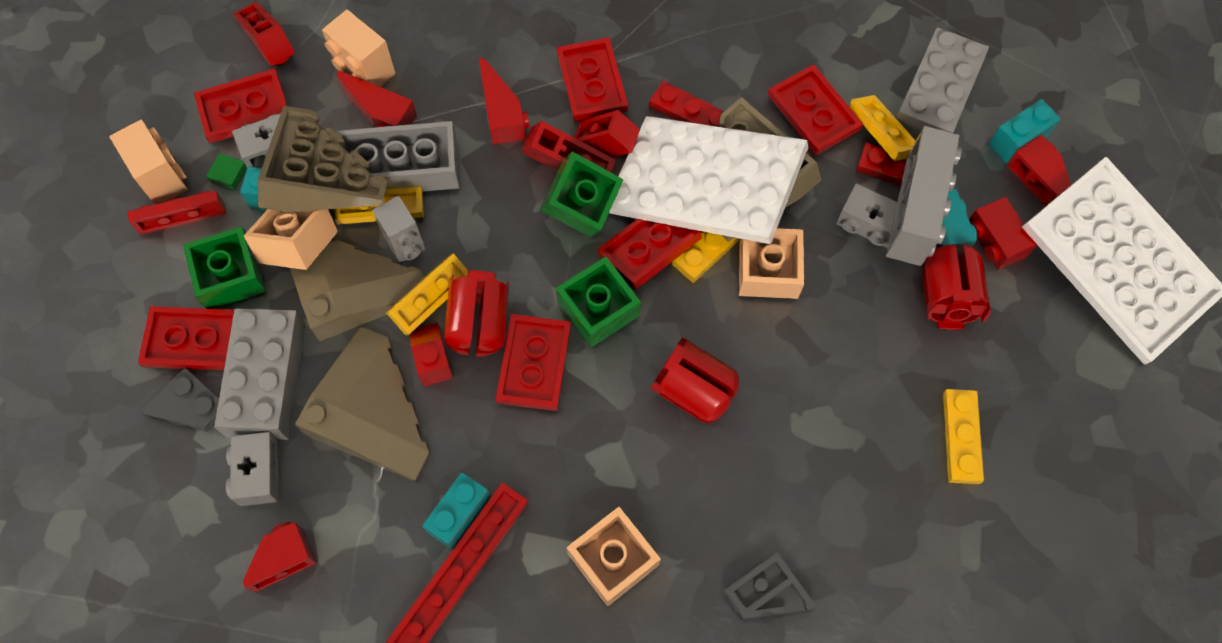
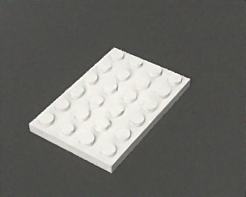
[609,116,808,244]
[1022,157,1222,365]

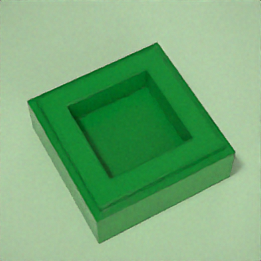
[206,153,247,190]

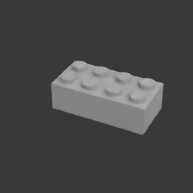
[896,27,989,140]
[336,121,459,192]
[885,126,962,266]
[214,309,306,440]

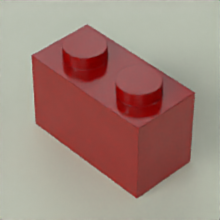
[969,197,1037,270]

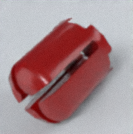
[922,244,991,330]
[444,270,509,357]
[650,337,740,423]

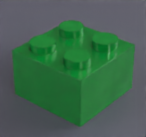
[539,151,624,237]
[183,226,266,309]
[556,257,641,348]

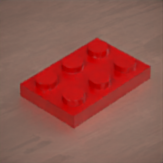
[556,37,628,122]
[768,64,863,156]
[194,68,288,144]
[597,219,702,290]
[138,306,234,371]
[495,314,571,411]

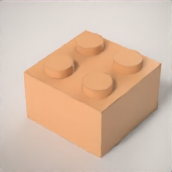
[322,9,396,87]
[109,119,188,205]
[244,209,338,270]
[739,228,804,299]
[566,507,661,607]

